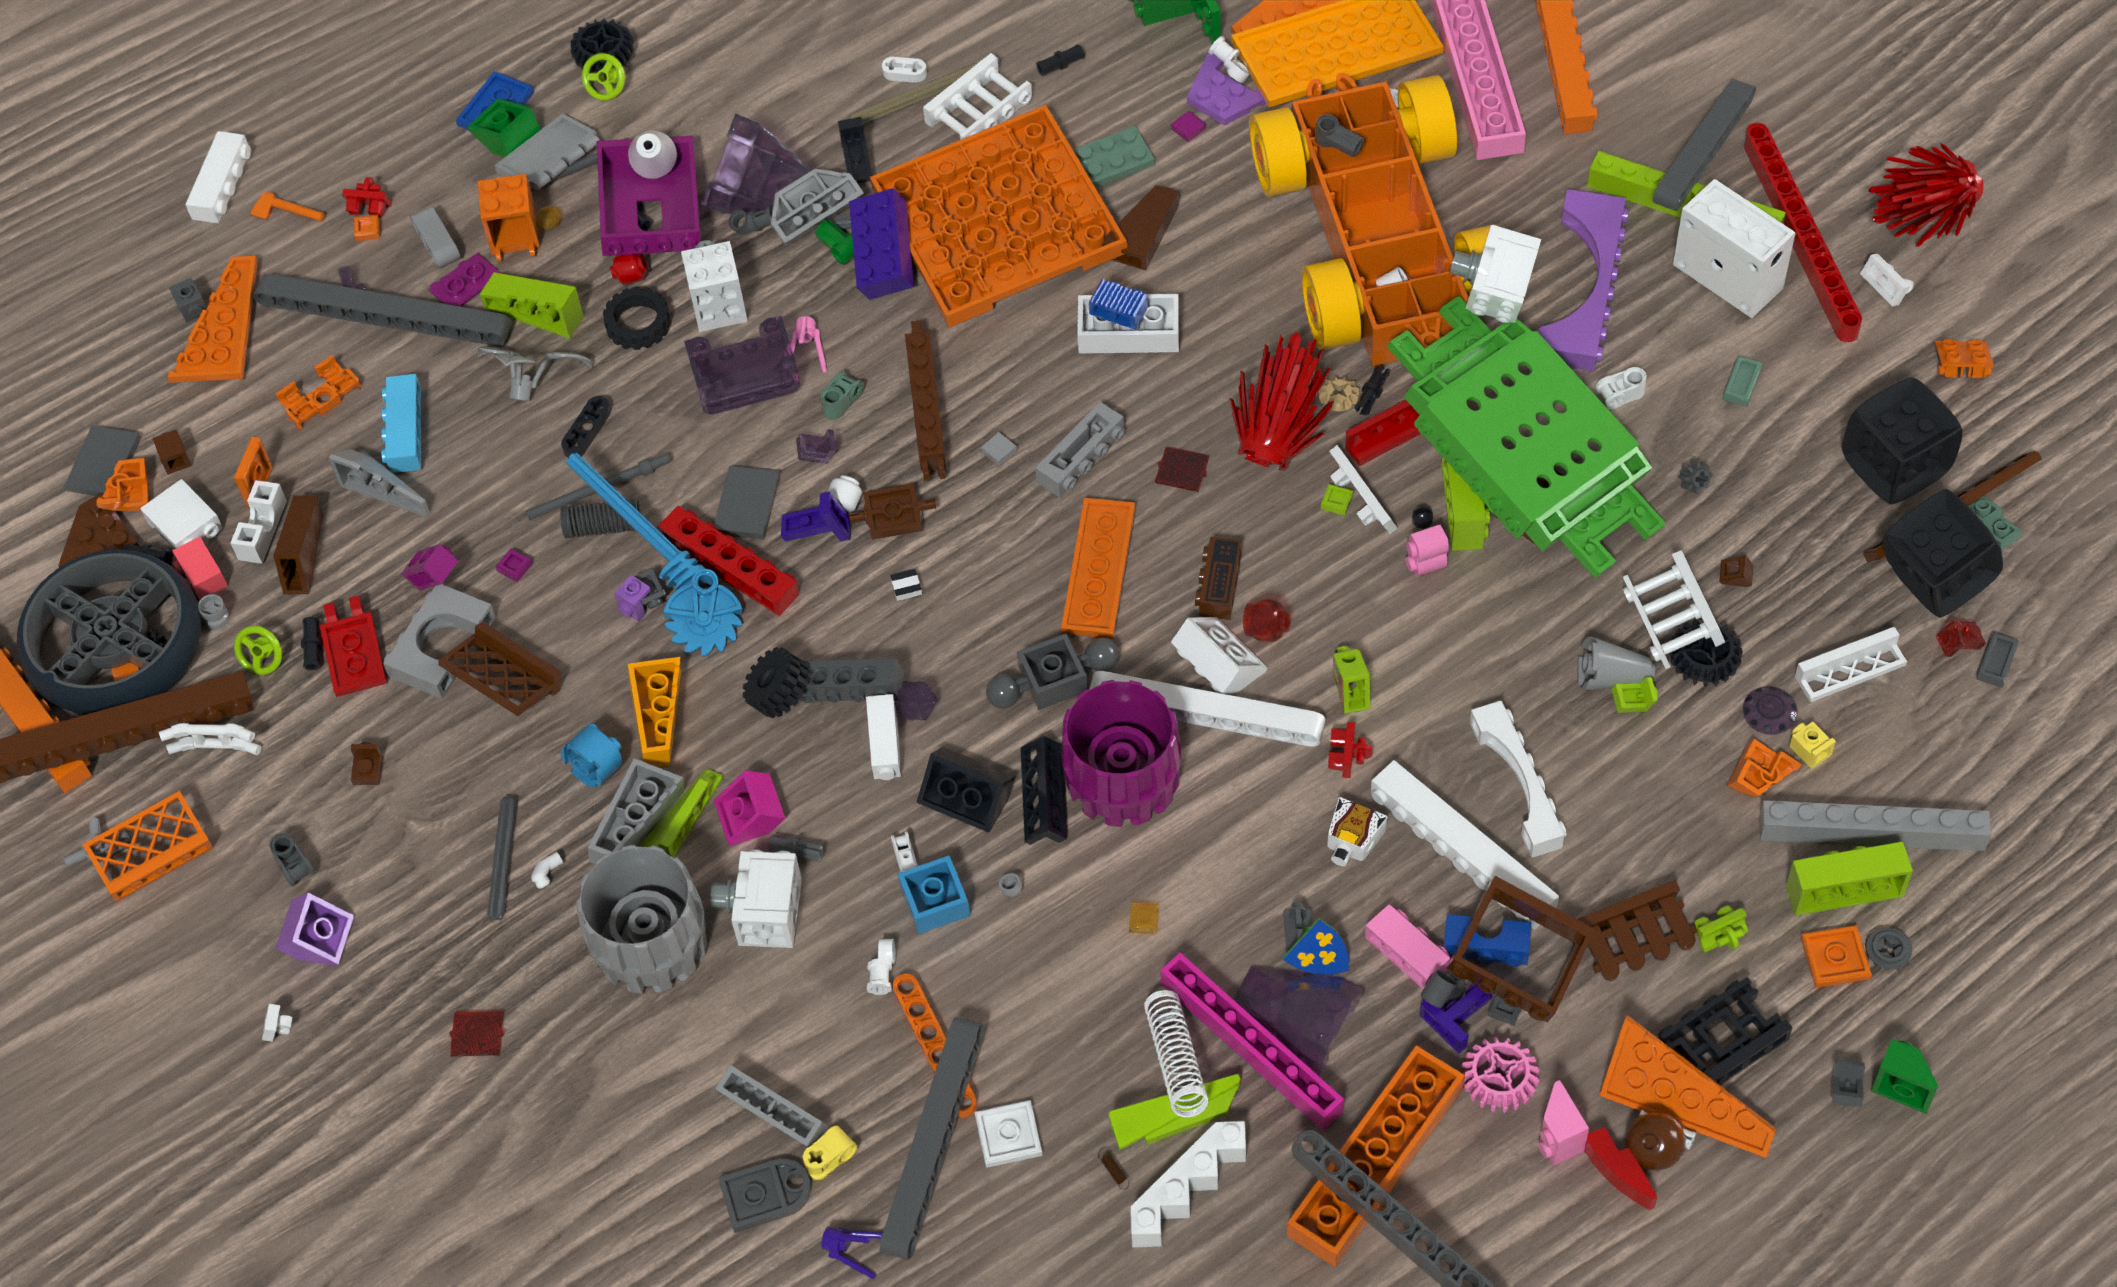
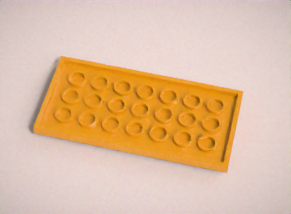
[1231,0,1444,108]

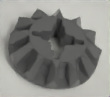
[1866,928,1912,971]

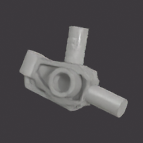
[63,818,130,867]

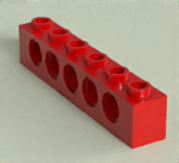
[658,506,799,616]

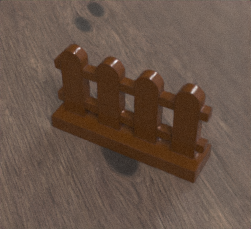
[1577,880,1697,981]

